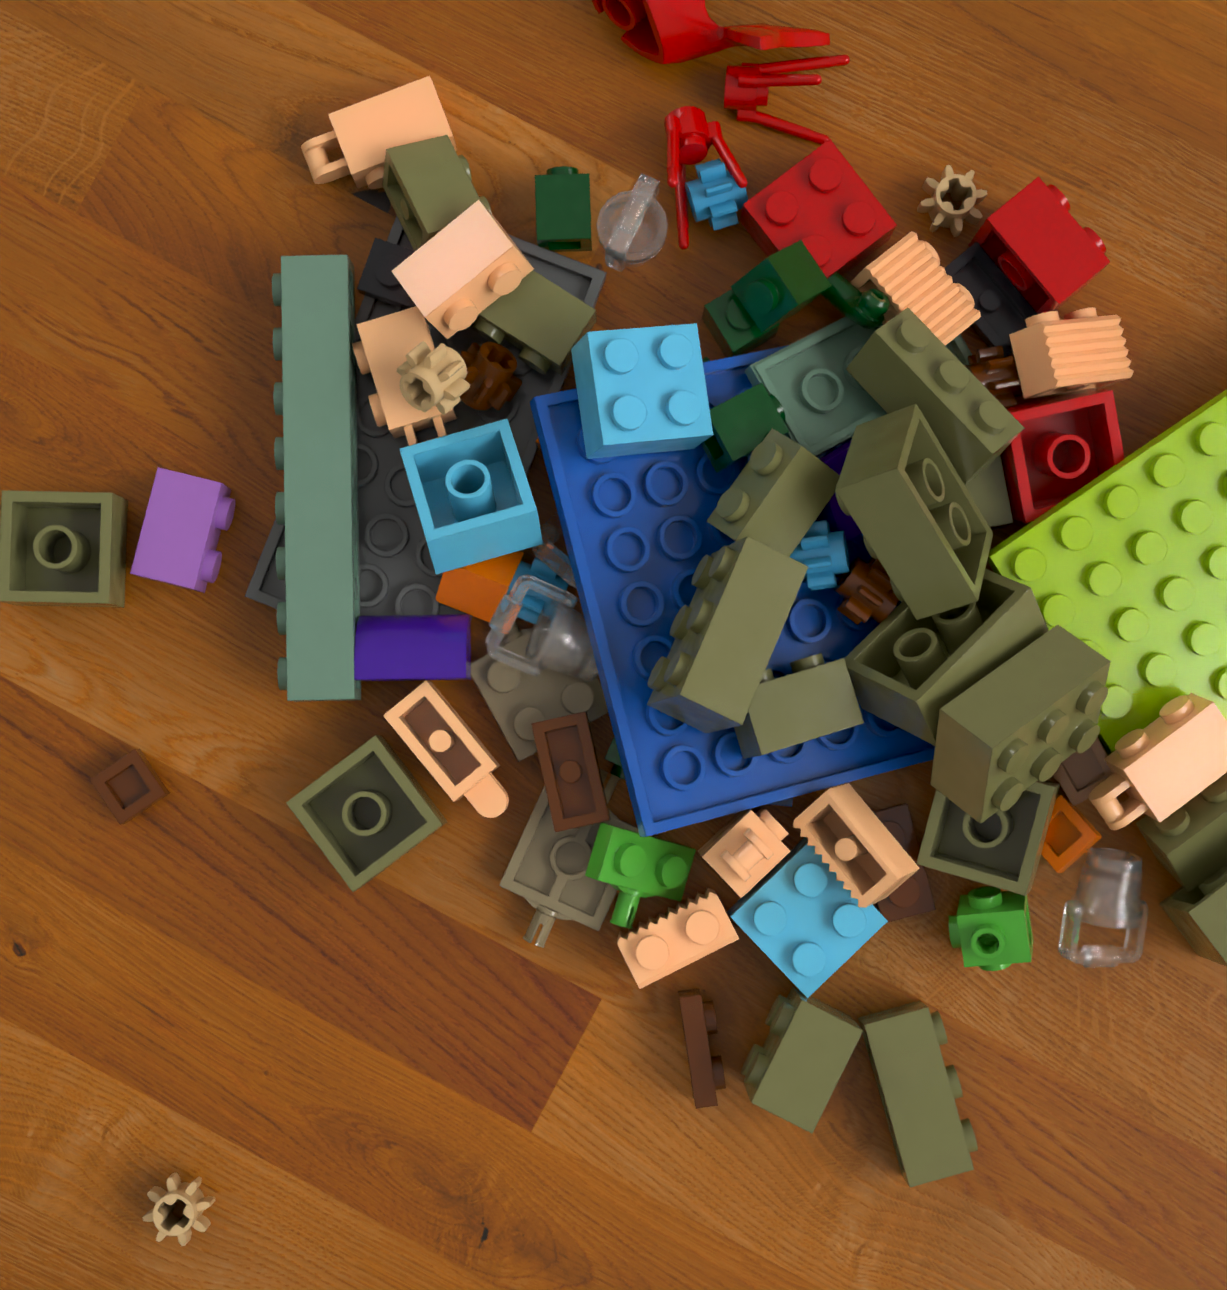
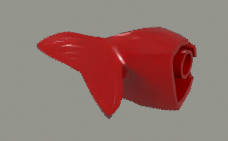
[592,0,830,64]

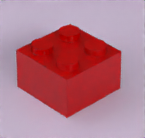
[739,139,897,279]
[968,176,1110,314]
[1000,388,1125,523]

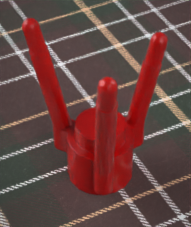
[724,55,850,145]
[664,106,748,250]

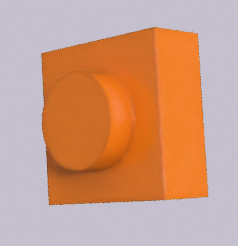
[1041,795,1102,873]

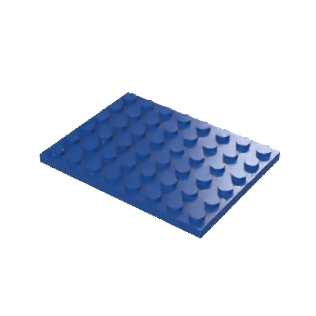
[529,345,935,837]

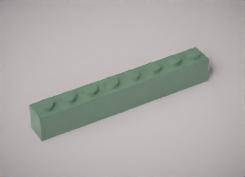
[272,255,361,702]

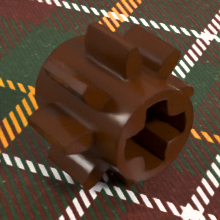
[460,342,522,411]
[964,345,1023,408]
[833,557,899,625]

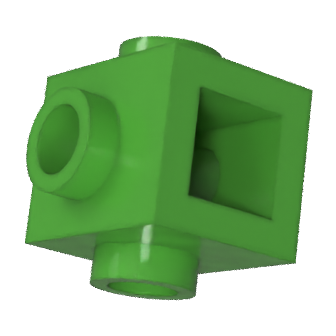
[949,886,1034,971]

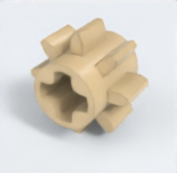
[917,165,988,237]
[397,341,470,415]
[142,1172,216,1246]

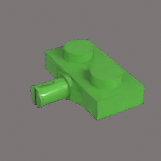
[585,822,696,929]

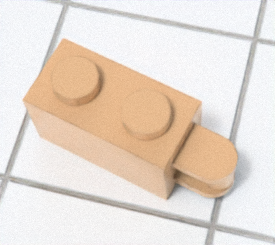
[301,76,457,189]
[352,306,457,446]
[383,680,509,818]
[1088,693,1227,830]
[698,808,790,898]

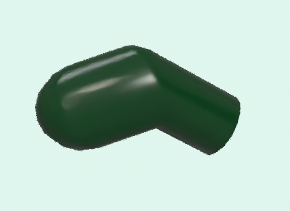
[821,272,890,329]

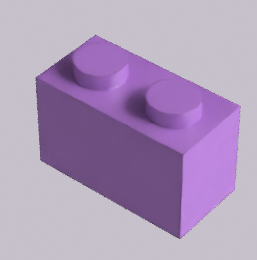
[130,467,235,593]

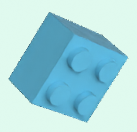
[571,323,713,459]
[400,419,543,574]
[727,837,888,998]

